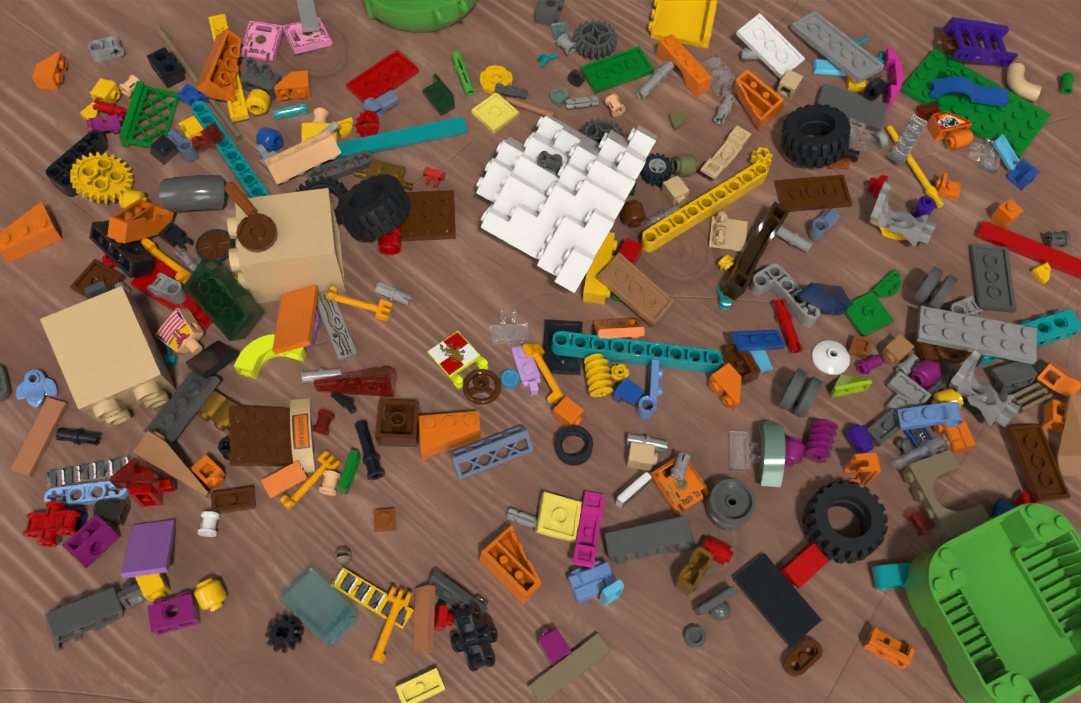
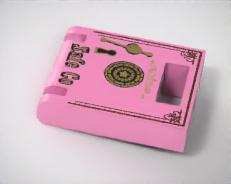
[283,17,332,55]
[240,21,283,62]

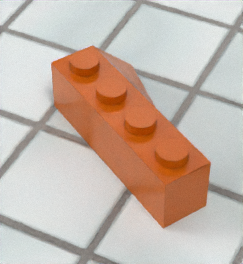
[195,28,241,102]

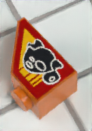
[926,112,972,141]

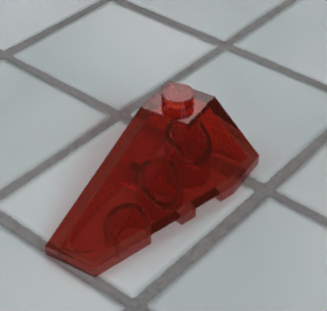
[314,366,397,398]

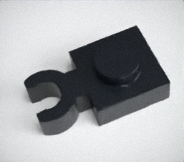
[158,222,193,252]

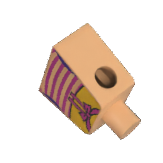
[155,308,204,355]

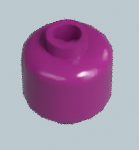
[911,359,941,388]
[785,436,806,467]

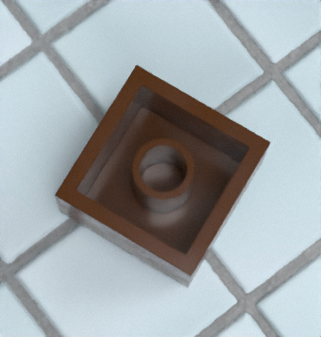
[375,400,421,447]

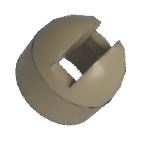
[334,548,352,566]

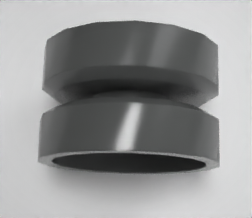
[911,266,958,309]
[779,368,823,418]
[706,479,756,531]

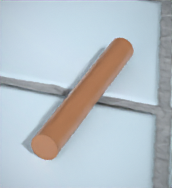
[506,96,555,117]

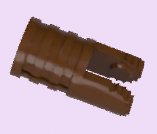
[912,333,940,364]

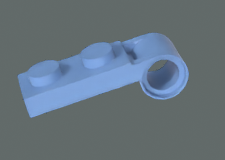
[637,360,663,420]
[898,402,963,431]

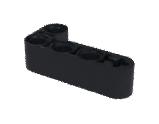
[46,130,108,197]

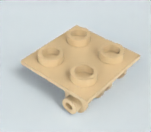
[709,211,748,252]

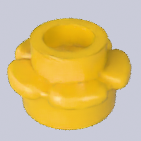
[718,255,734,271]
[610,364,629,382]

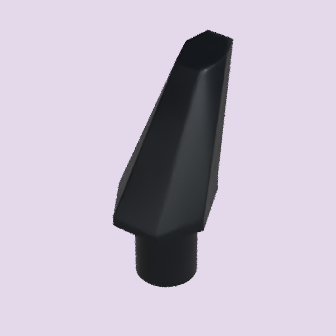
[330,392,357,414]

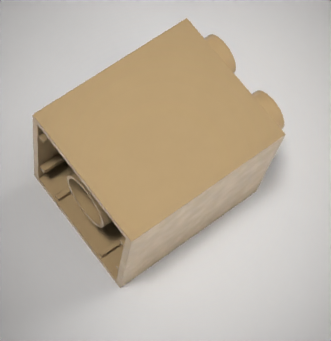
[227,188,346,304]
[40,286,176,427]

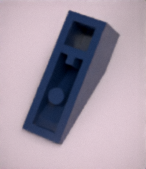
[797,282,852,316]

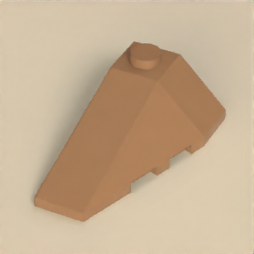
[1056,394,1081,476]
[133,431,209,497]

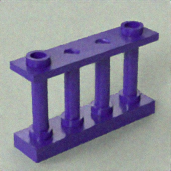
[943,17,1018,67]

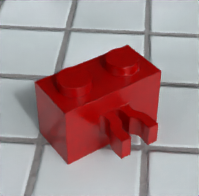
[129,467,175,507]

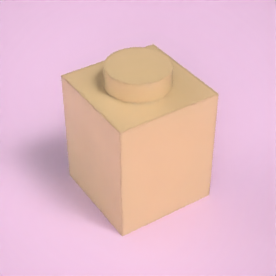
[776,69,803,101]
[661,175,690,208]
[627,442,658,471]

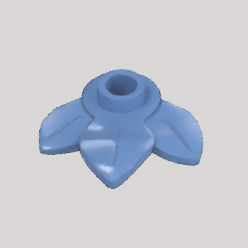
[16,369,58,408]

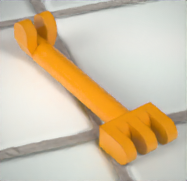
[141,238,192,286]
[326,286,393,321]
[523,343,564,403]
[280,450,342,510]
[370,586,413,664]

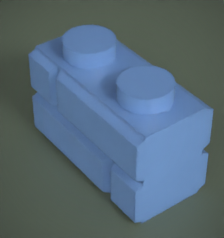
[567,561,616,604]

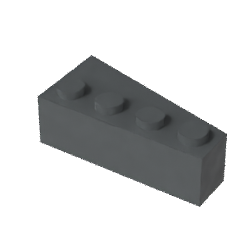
[605,515,696,564]

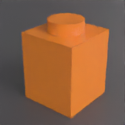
[990,198,1024,229]
[553,396,584,427]

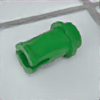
[1060,72,1075,95]

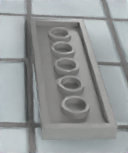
[790,11,884,84]
[917,306,1037,364]

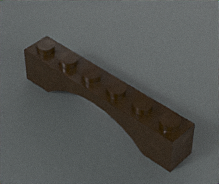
[720,201,790,301]

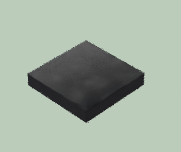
[186,340,238,379]

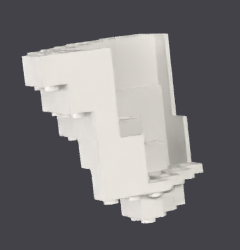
[476,114,657,293]

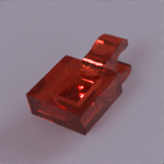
[190,122,226,151]

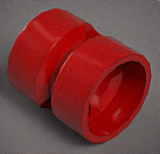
[378,225,402,255]

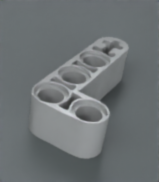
[749,264,820,327]

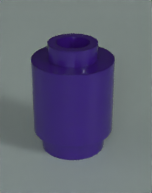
[912,196,936,217]
[846,424,874,454]

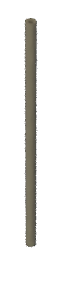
[156,26,243,141]

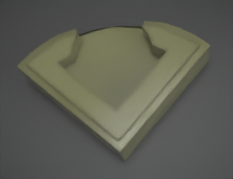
[669,110,686,130]

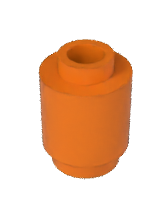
[945,129,973,150]

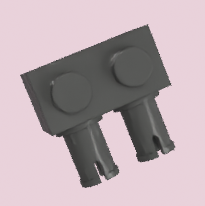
[240,57,282,101]

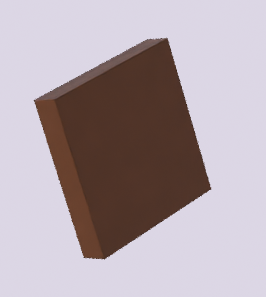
[70,259,126,299]

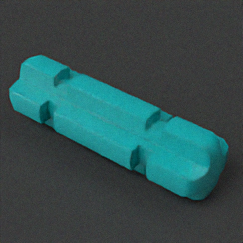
[273,103,308,120]

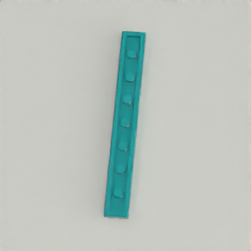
[332,116,467,161]

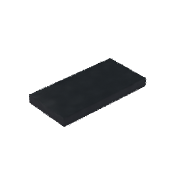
[732,553,822,648]

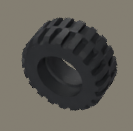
[782,103,851,168]
[337,174,411,241]
[802,480,888,564]

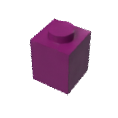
[538,628,571,667]

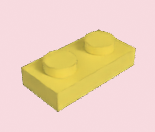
[396,668,446,703]

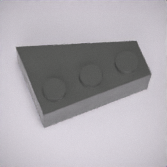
[45,587,123,652]

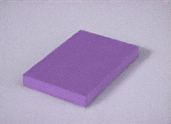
[121,520,176,578]

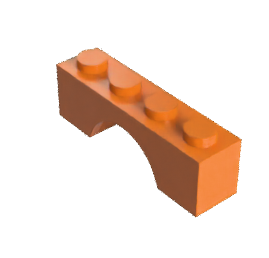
[656,34,712,97]

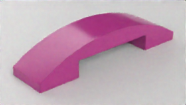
[883,46,903,109]
[573,491,605,568]

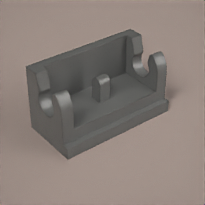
[989,361,1038,394]

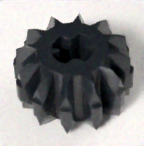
[265,615,304,654]

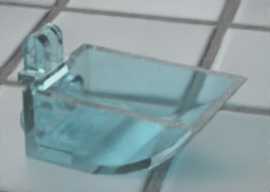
[278,567,359,648]

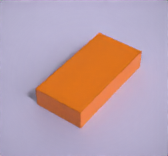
[261,461,308,499]

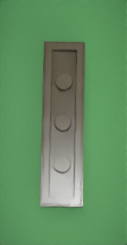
[528,633,611,703]

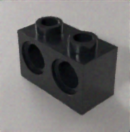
[147,47,186,89]

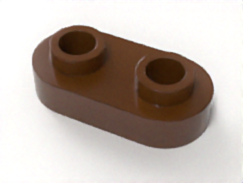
[784,639,823,677]

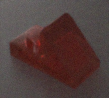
[110,458,161,488]

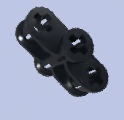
[450,604,498,672]

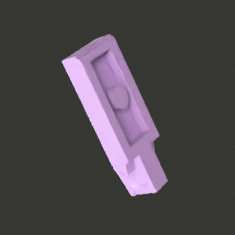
[511,343,541,396]

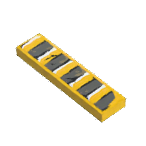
[331,567,414,630]

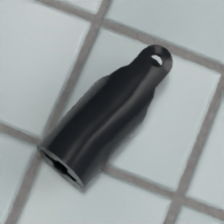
[864,76,891,100]

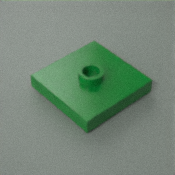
[844,292,894,337]

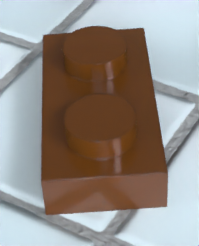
[211,486,255,514]

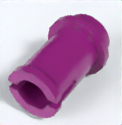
[857,354,883,374]

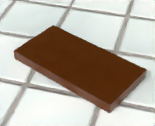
[775,175,852,212]
[1005,424,1071,502]

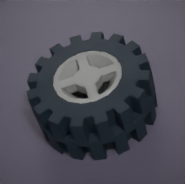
[640,153,673,187]

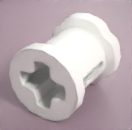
[197,511,220,537]

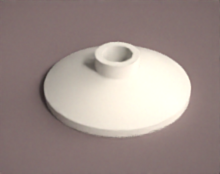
[812,340,850,375]

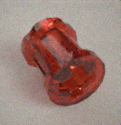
[916,101,940,120]
[312,410,335,435]
[907,510,935,537]

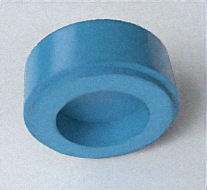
[501,369,520,389]

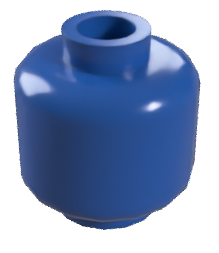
[256,127,283,152]

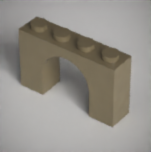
[902,449,990,543]

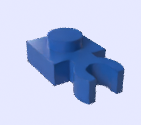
[176,84,209,106]

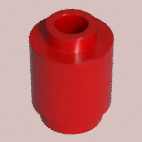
[703,537,734,565]

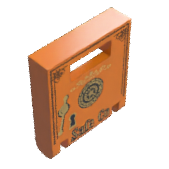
[593,317,644,339]
[650,454,710,516]

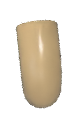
[1006,63,1041,102]

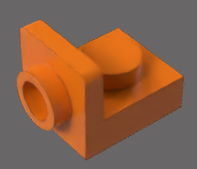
[934,172,961,201]

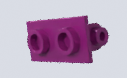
[86,114,124,134]

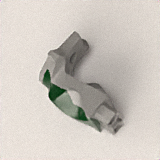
[949,349,1020,427]

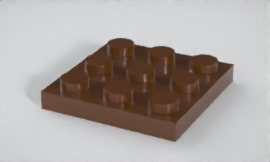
[401,190,456,241]
[228,407,293,467]

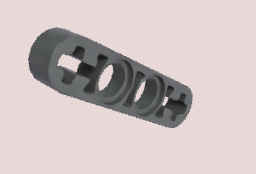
[307,150,373,183]

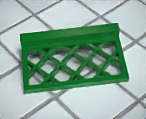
[119,81,179,148]

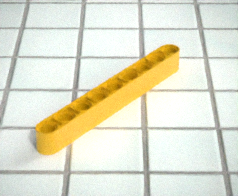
[641,162,769,252]

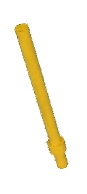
[886,125,944,208]

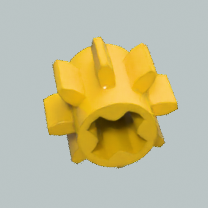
[750,147,773,166]

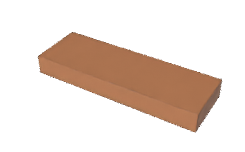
[413,585,435,654]

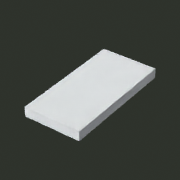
[736,13,805,80]

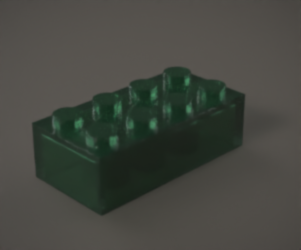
[183,258,265,341]

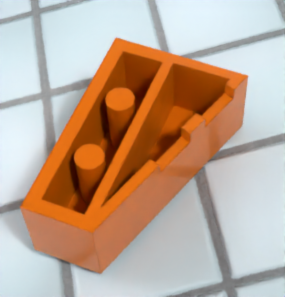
[734,69,785,132]
[107,199,174,244]
[0,201,62,263]
[419,411,481,462]
[479,525,542,606]

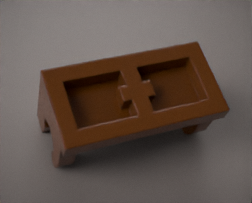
[721,343,761,386]

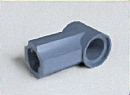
[363,90,399,119]
[167,129,199,162]
[808,208,840,242]

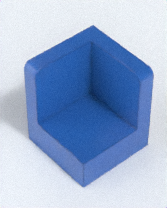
[1006,159,1040,191]
[613,378,645,406]

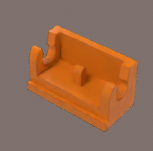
[843,453,881,486]
[862,626,916,669]

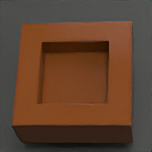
[848,334,873,359]
[374,508,396,532]

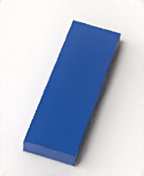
[731,330,786,352]

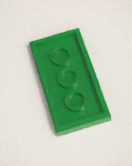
[580,46,654,94]

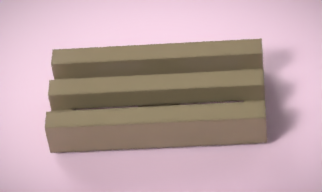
[1012,381,1054,413]

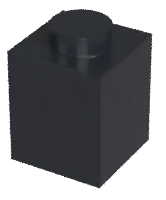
[150,134,177,165]

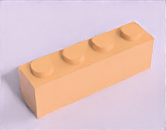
[265,129,341,184]

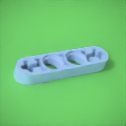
[44,480,129,507]

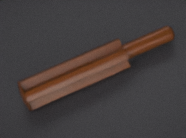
[224,181,258,217]

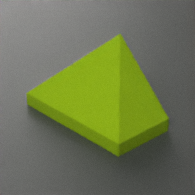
[829,374,872,398]

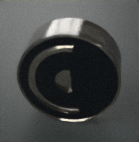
[568,69,585,87]

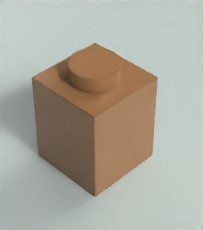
[880,334,915,368]

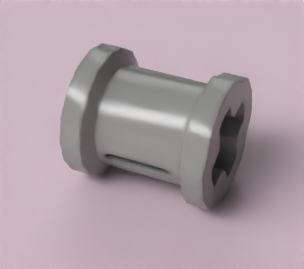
[556,33,577,56]

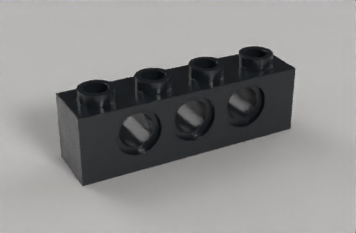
[89,220,154,278]

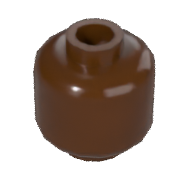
[621,200,646,228]

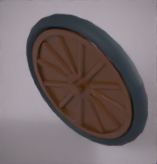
[195,229,235,263]

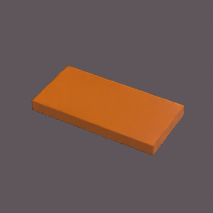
[272,285,319,354]

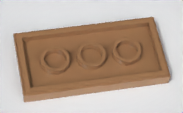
[596,252,675,327]

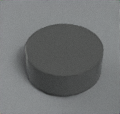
[684,626,706,649]

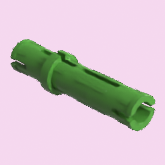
[451,51,476,97]

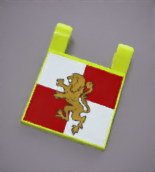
[427,331,488,389]

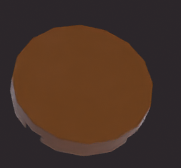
[236,213,278,253]

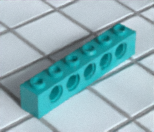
[972,309,1081,367]

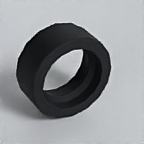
[555,425,593,466]

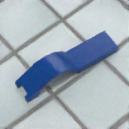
[929,76,1008,107]

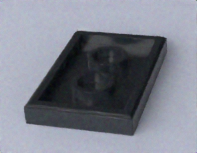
[543,319,583,375]

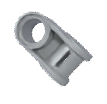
[87,35,124,63]
[147,272,187,305]
[947,296,984,317]

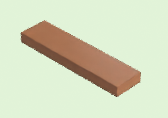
[10,398,68,477]

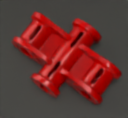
[22,501,81,547]

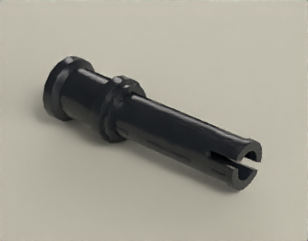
[355,420,385,480]

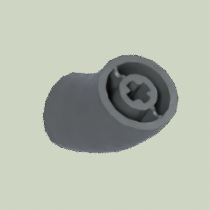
[159,175,224,213]

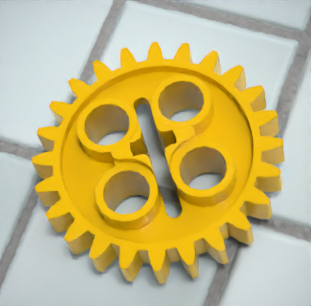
[70,152,133,204]

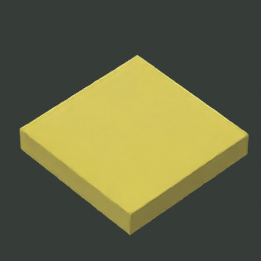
[471,93,519,134]
[535,492,582,543]

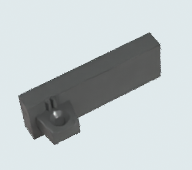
[428,571,488,618]

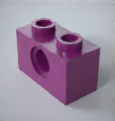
[62,515,120,568]
[147,593,201,636]

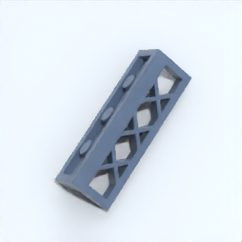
[448,424,534,480]

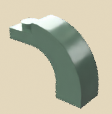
[758,420,785,488]

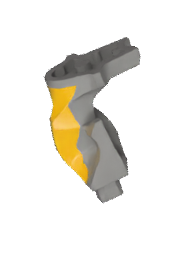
[869,181,936,246]

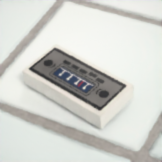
[616,472,652,509]

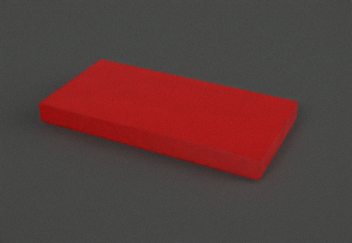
[346,50,419,103]
[130,256,214,312]

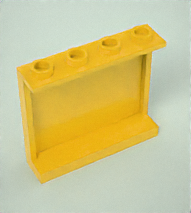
[648,0,717,48]

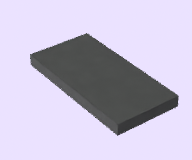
[817,83,888,132]
[969,244,1016,313]
[144,370,221,445]

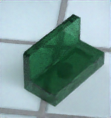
[422,74,455,116]

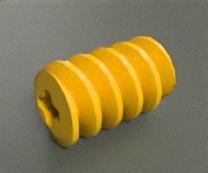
[584,354,613,397]

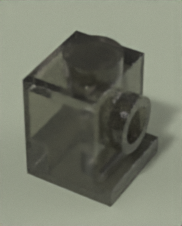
[93,498,131,526]

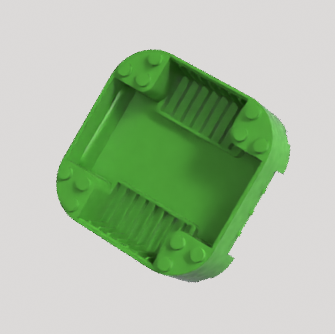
[905,503,1081,703]

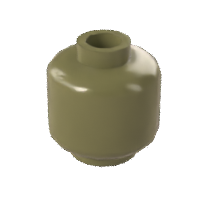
[672,154,698,177]

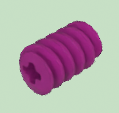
[804,419,838,463]

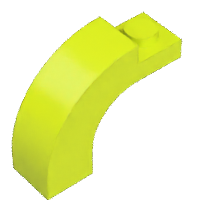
[234,334,307,379]

